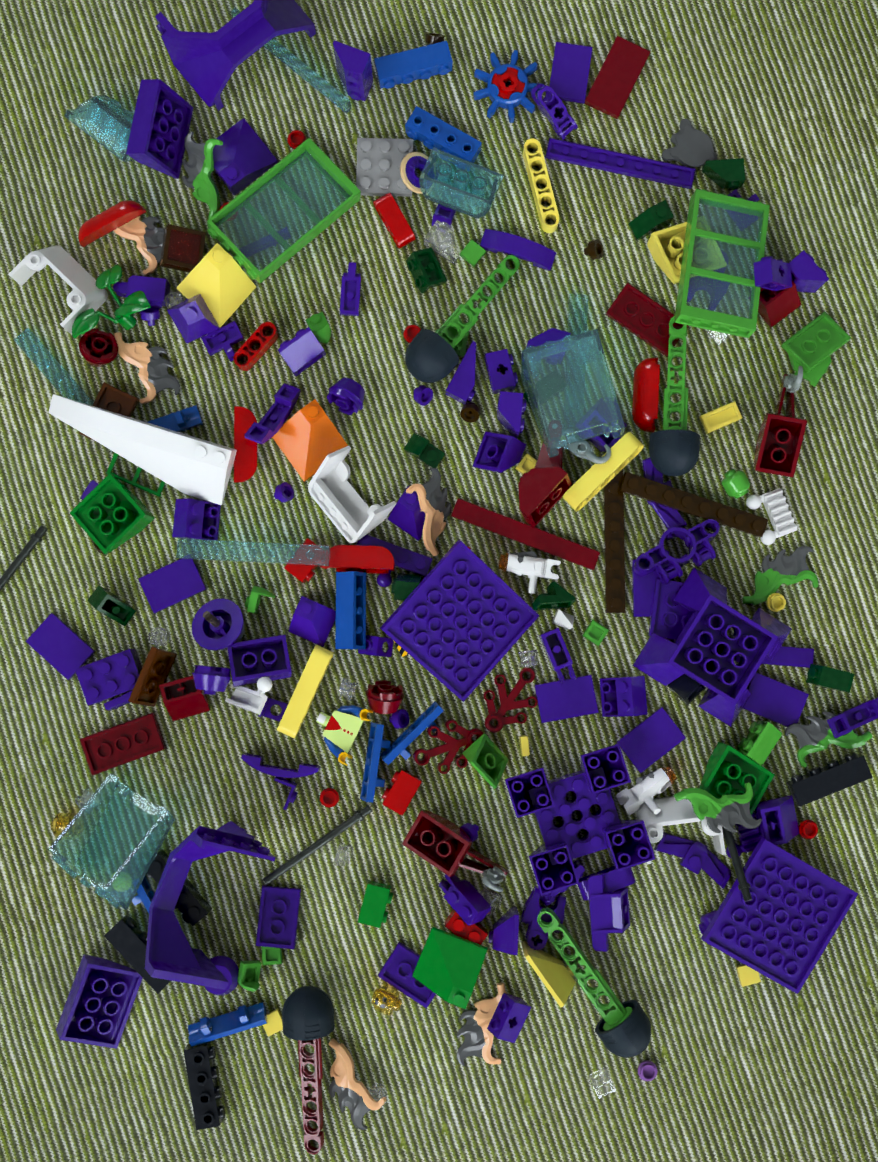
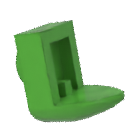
[305,312,331,344]
[245,586,275,614]
[237,960,261,992]

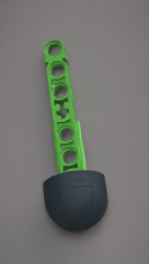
[405,255,520,383]
[649,316,700,476]
[537,908,651,1058]

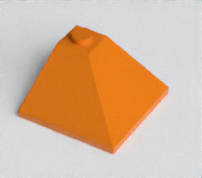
[272,399,348,482]

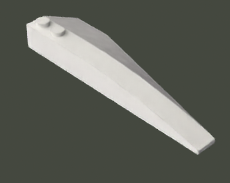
[48,394,237,505]

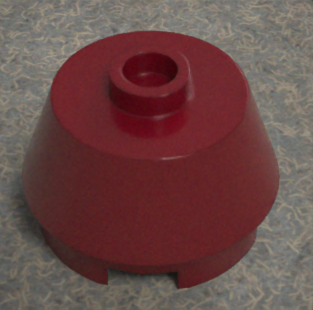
[79,328,118,367]
[366,680,404,714]

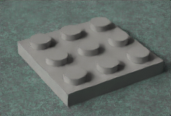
[356,138,413,197]

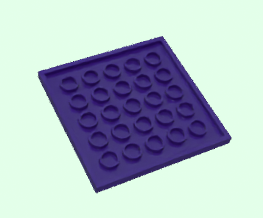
[380,540,540,702]
[701,837,858,994]

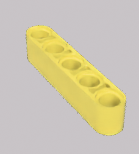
[523,138,560,233]
[563,432,644,512]
[277,644,334,739]

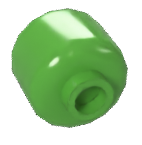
[721,469,750,499]

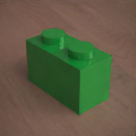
[358,880,393,928]

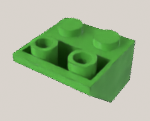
[738,720,782,766]

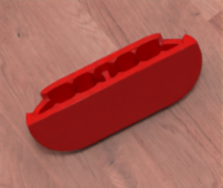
[78,200,147,247]
[632,357,660,432]
[234,406,257,483]
[320,545,395,574]

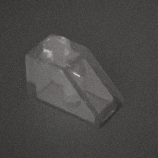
[424,220,458,265]

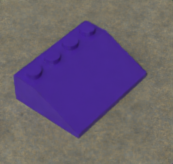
[126,79,194,179]
[56,954,143,1049]

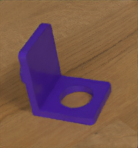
[358,635,393,657]
[258,697,288,722]
[274,777,298,810]

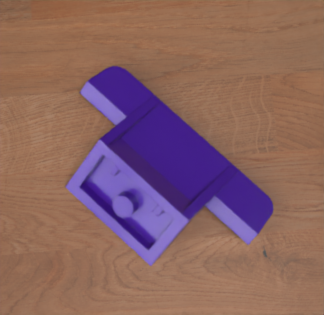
[588,873,630,952]

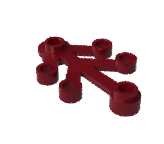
[483,668,538,733]
[413,719,484,774]

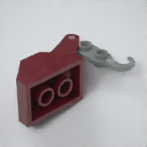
[754,366,807,478]
[518,420,611,528]
[402,810,509,892]

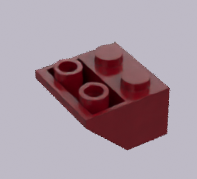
[748,281,801,328]
[159,675,211,721]

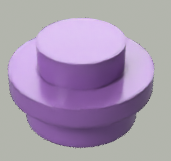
[638,1060,658,1081]

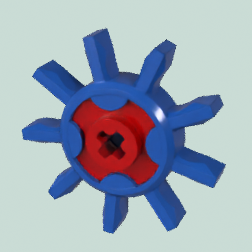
[473,50,544,123]

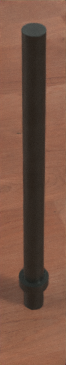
[0,525,48,591]
[263,805,372,885]
[722,826,752,902]

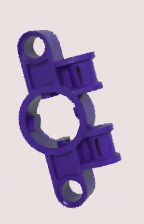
[633,519,720,585]

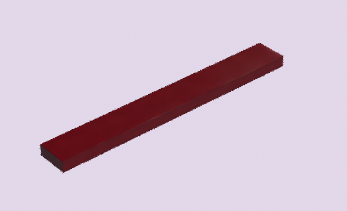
[451,498,600,571]

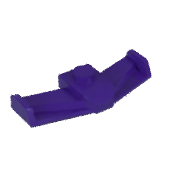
[642,457,687,529]
[654,833,731,889]

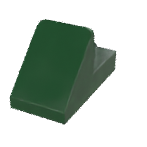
[404,433,445,468]
[532,581,576,610]

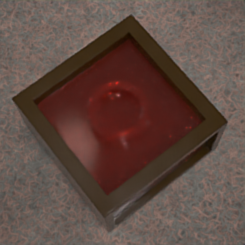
[160,224,206,273]

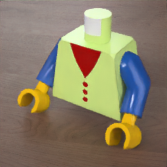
[316,705,373,766]

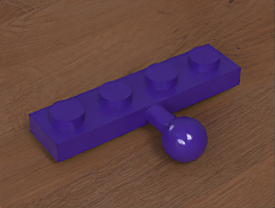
[356,535,433,587]

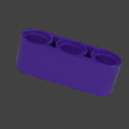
[577,866,636,901]

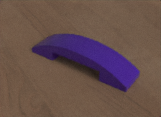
[480,229,556,271]
[244,383,301,444]
[827,697,878,738]
[241,753,321,778]

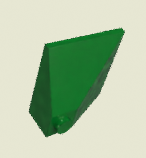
[70,473,155,555]
[699,742,775,815]
[412,926,488,1009]

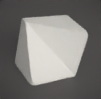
[552,609,574,630]

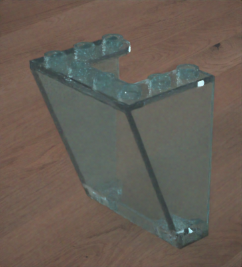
[521,329,625,458]
[47,773,175,910]

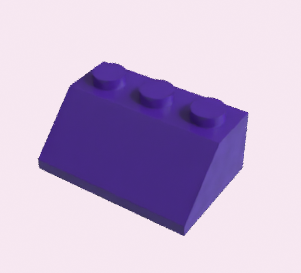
[333,40,373,101]

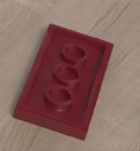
[584,36,651,119]
[605,283,688,357]
[80,712,166,775]

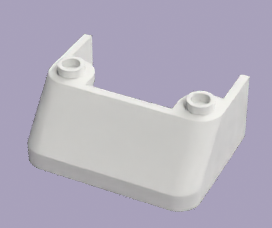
[8,245,108,335]
[308,446,396,543]
[636,796,726,864]

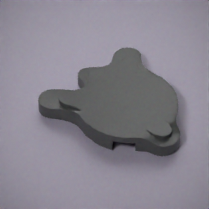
[662,119,717,169]

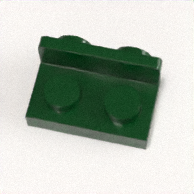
[406,247,447,294]

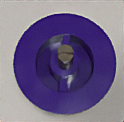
[192,599,245,651]

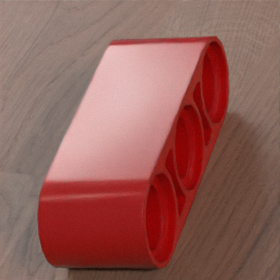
[373,192,416,249]
[233,322,278,371]

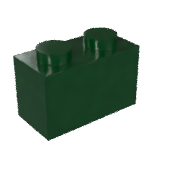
[391,573,421,601]

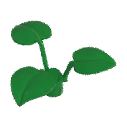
[72,264,151,339]

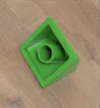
[462,734,509,789]

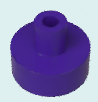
[140,307,160,326]
[413,385,433,406]
[274,482,294,503]
[389,709,409,729]
[460,823,479,842]

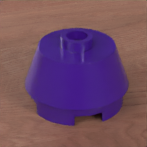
[327,378,365,415]
[192,665,231,695]
[204,956,239,996]

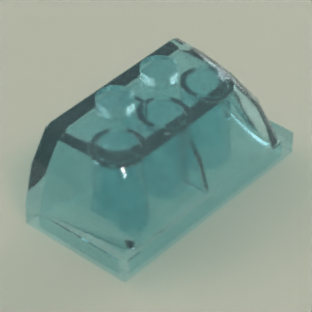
[64,95,136,162]
[419,148,504,219]

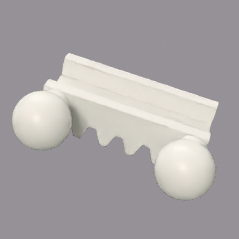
[746,488,797,545]
[225,677,273,715]

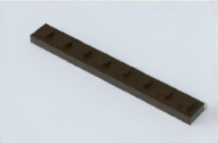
[603,469,625,613]
[619,472,768,538]

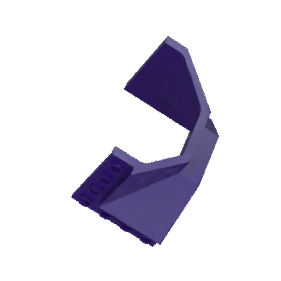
[155,0,316,111]
[145,821,276,990]

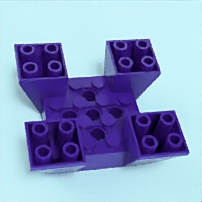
[632,567,792,727]
[505,744,655,895]

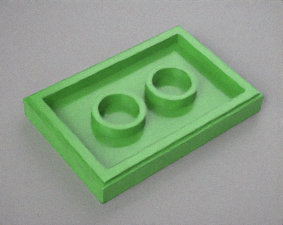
[781,312,851,373]

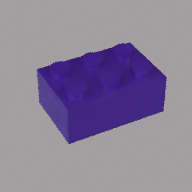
[227,635,292,687]
[75,649,142,706]

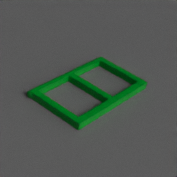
[106,453,165,497]

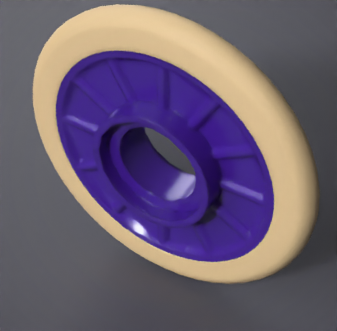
[400,152,437,194]

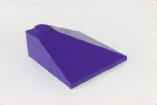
[213,118,278,196]

